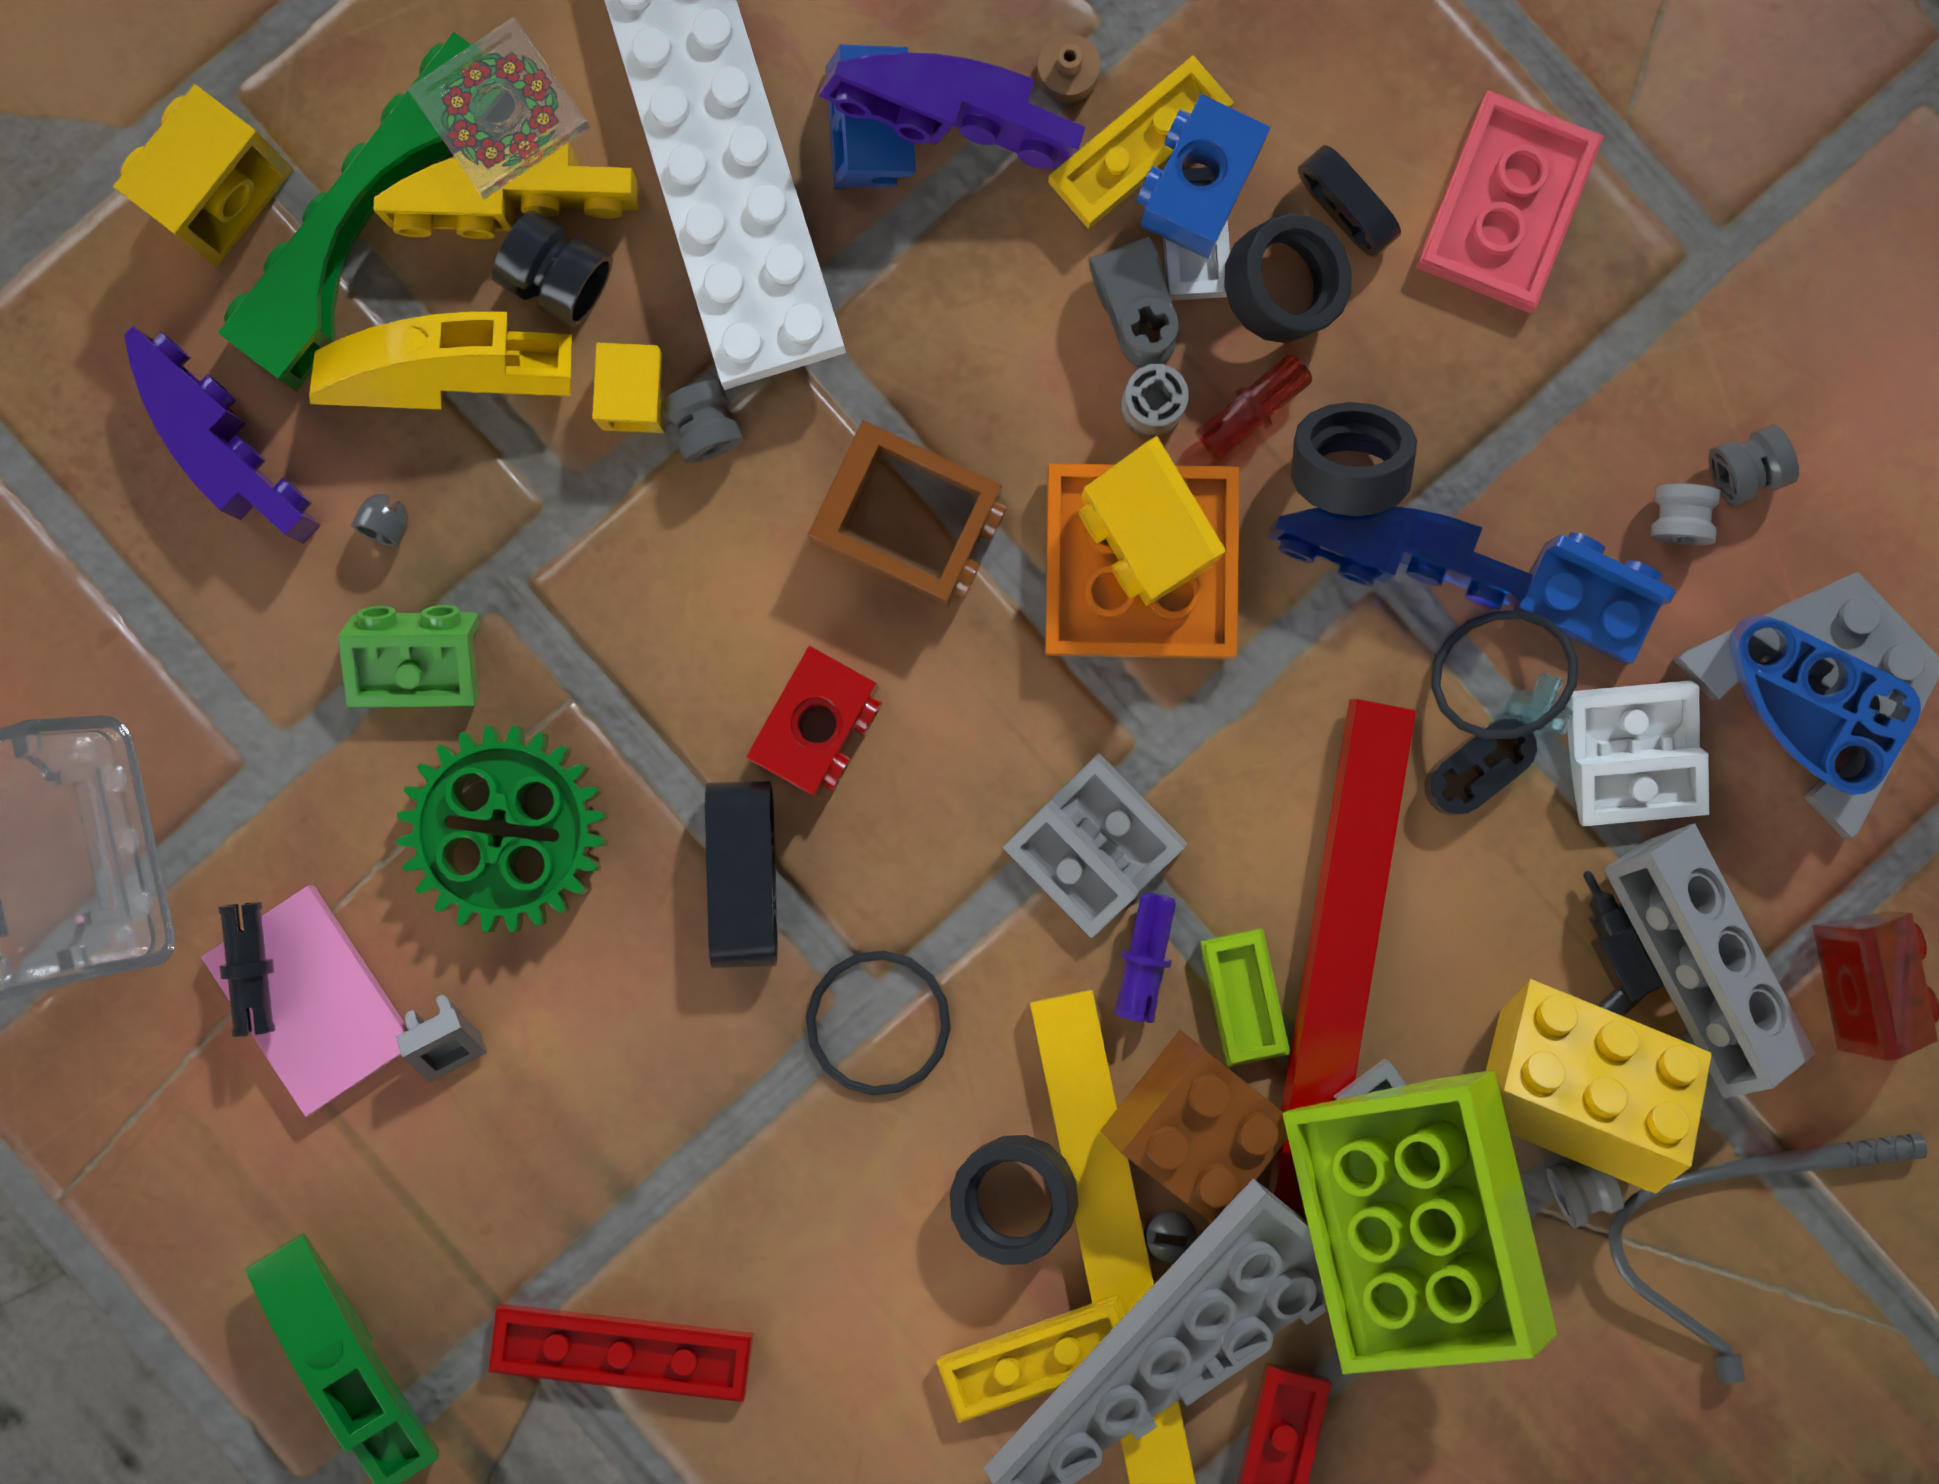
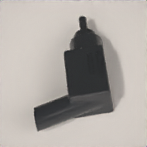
[1583,871,1664,1017]

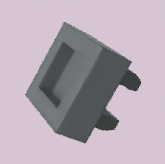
[396,994,487,1082]

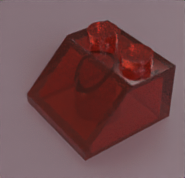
[1812,911,1939,1061]

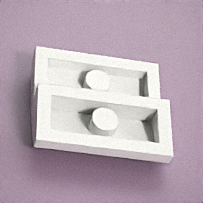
[1566,680,1709,826]

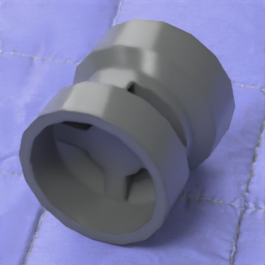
[662,379,744,463]
[1708,424,1799,507]

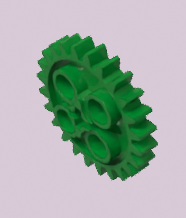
[396,725,608,933]

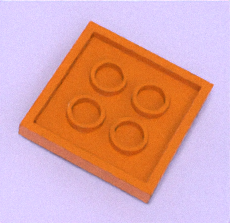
[1045,463,1239,659]

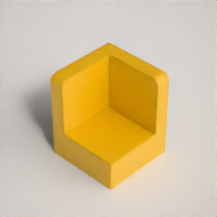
[592,342,666,433]

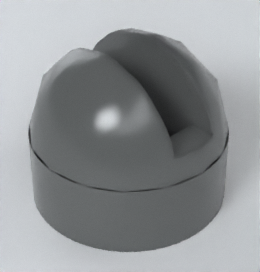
[351,494,408,548]
[1144,1209,1196,1264]

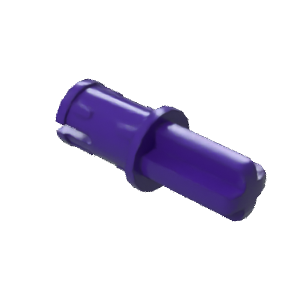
[1114,892,1176,1023]

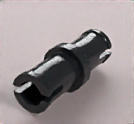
[218,902,275,1037]

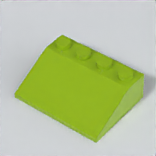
[1282,1070,1557,1374]

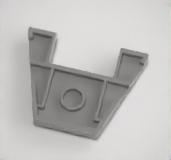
[1672,572,1939,838]

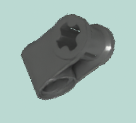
[1088,237,1179,367]

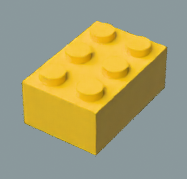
[1486,979,1712,1194]

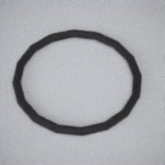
[1431,610,1578,739]
[806,950,951,1096]

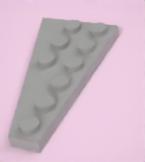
[983,1179,1326,1484]

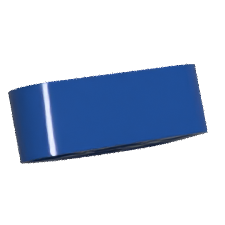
[1729,615,1921,795]

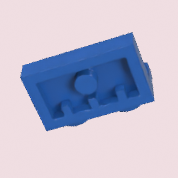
[1513,532,1676,665]

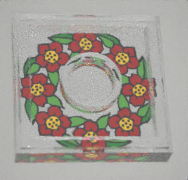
[407,16,590,199]

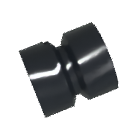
[492,210,613,328]

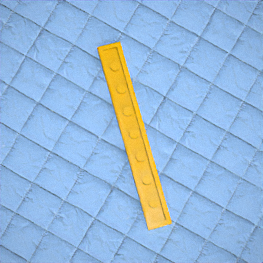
[1029,989,1196,1484]

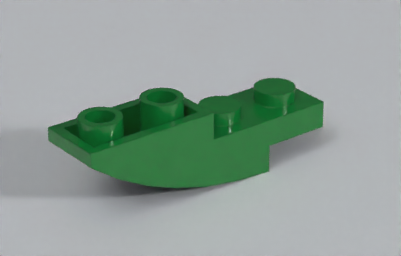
[245,1232,439,1484]

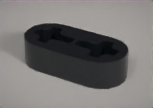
[1298,145,1401,257]
[1424,718,1537,815]

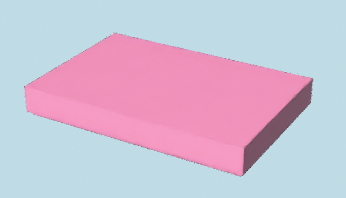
[201,885,408,1117]

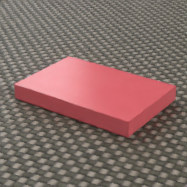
[1415,90,1604,313]

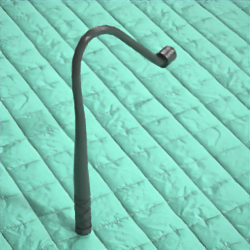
[1608,1133,1927,1384]

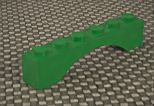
[218,31,525,392]

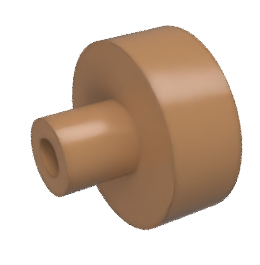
[1037,34,1100,103]

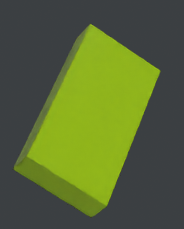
[1199,928,1290,1067]

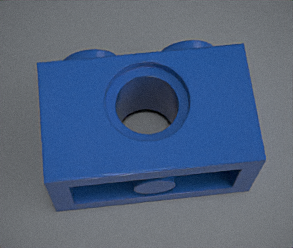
[1136,94,1271,259]

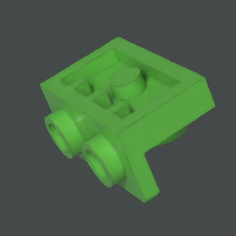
[338,605,479,708]

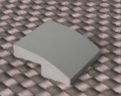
[1002,753,1187,939]

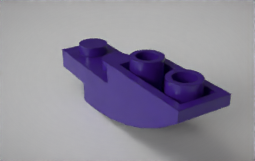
[819,52,1085,170]
[124,326,321,544]

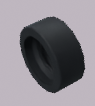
[1224,213,1352,343]
[1291,402,1417,516]
[949,1135,1078,1265]

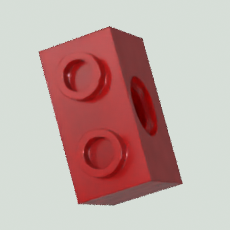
[745,645,883,797]

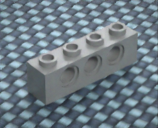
[1604,823,1816,1099]

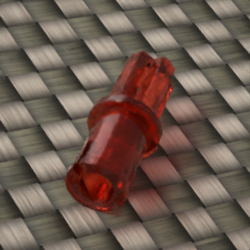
[1195,355,1313,462]

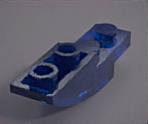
[1267,506,1534,610]

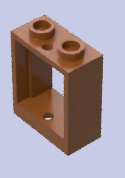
[807,420,1007,608]

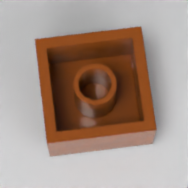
[1100,1030,1288,1223]

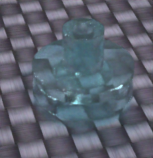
[1503,673,1573,737]

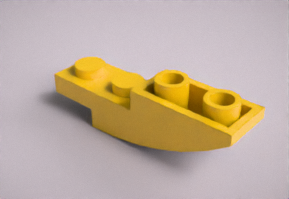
[374,141,640,239]
[309,311,572,410]

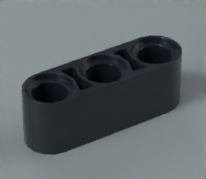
[705,781,778,968]

